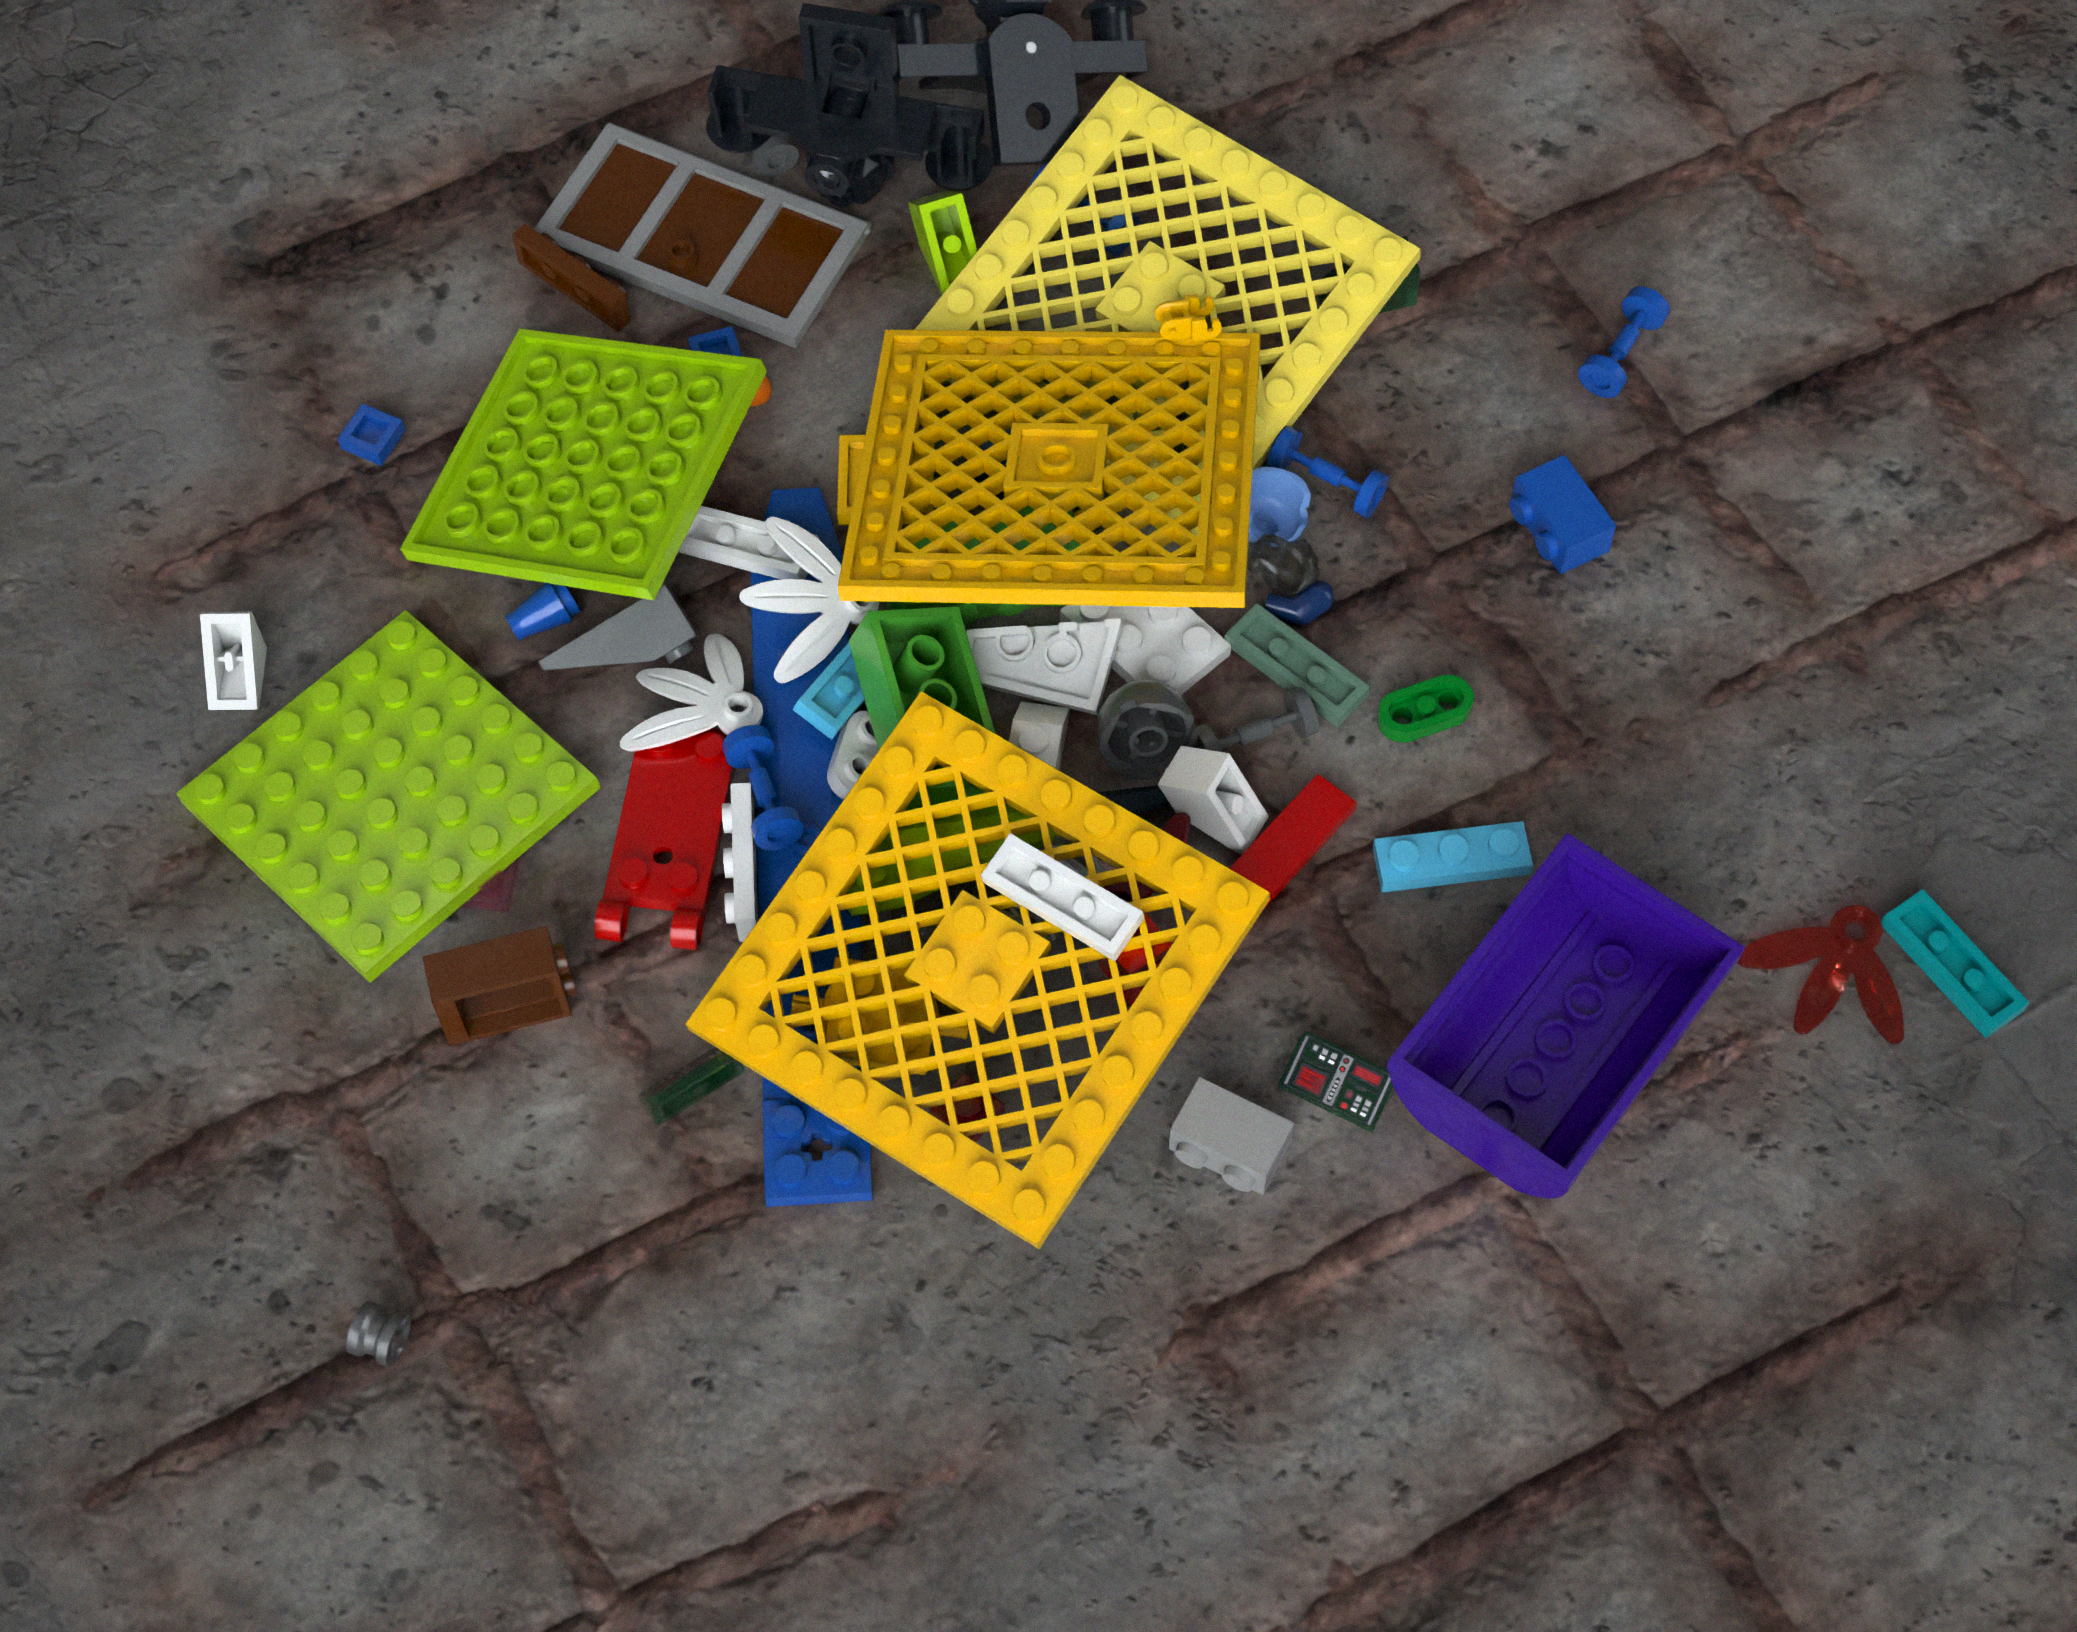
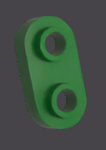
[1377,675,1474,743]

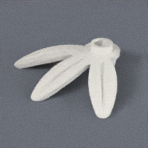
[739,517,879,683]
[620,634,763,752]

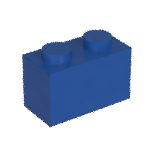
[1509,454,1616,575]

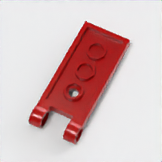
[594,721,735,951]

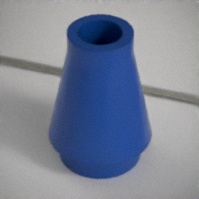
[505,583,581,641]

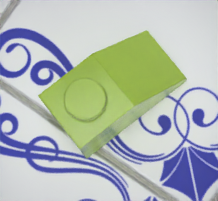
[908,190,977,295]

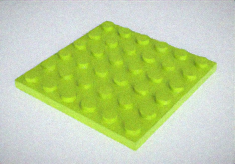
[400,328,767,600]
[176,610,601,983]

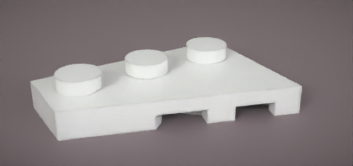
[966,618,1123,715]

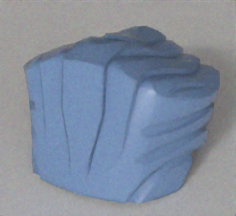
[1249,466,1311,549]

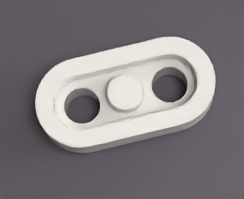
[827,711,879,800]

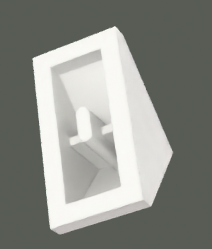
[200,611,267,710]

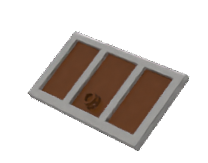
[534,122,871,348]

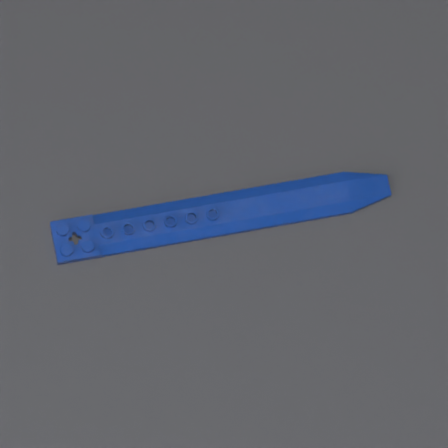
[751,487,873,1207]

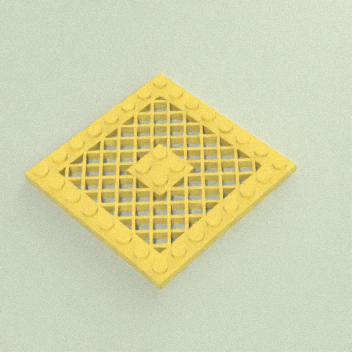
[915,75,1421,536]

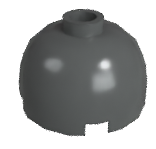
[1096,679,1198,779]

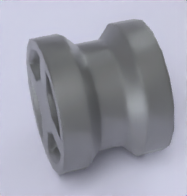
[346,1301,411,1367]

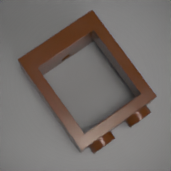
[422,926,577,1046]

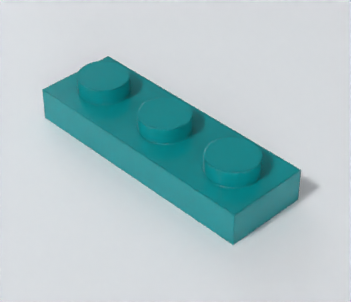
[1880,889,2030,1038]

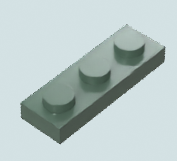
[1225,603,1370,728]

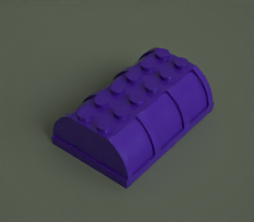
[1386,833,1745,1198]

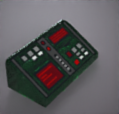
[1278,1031,1395,1133]
[638,1047,745,1125]

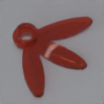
[1737,905,1904,1044]

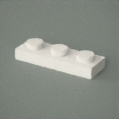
[678,506,820,580]
[722,782,759,942]
[981,833,1144,961]

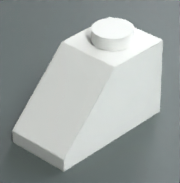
[1009,702,1070,771]
[1157,746,1269,854]

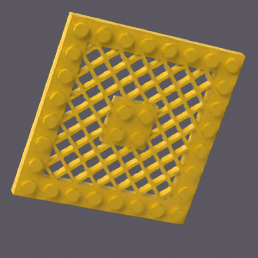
[838,330,1260,608]
[685,691,1270,1249]

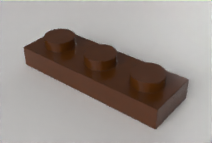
[512,223,631,333]

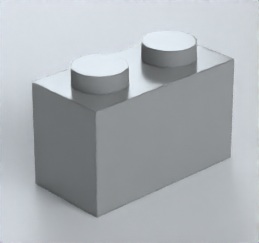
[1169,1077,1295,1195]

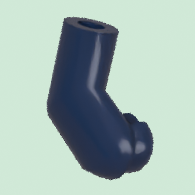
[1264,580,1334,625]

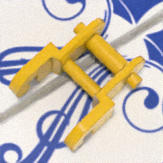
[1155,294,1222,341]

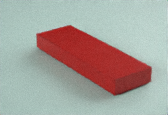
[1229,774,1357,910]

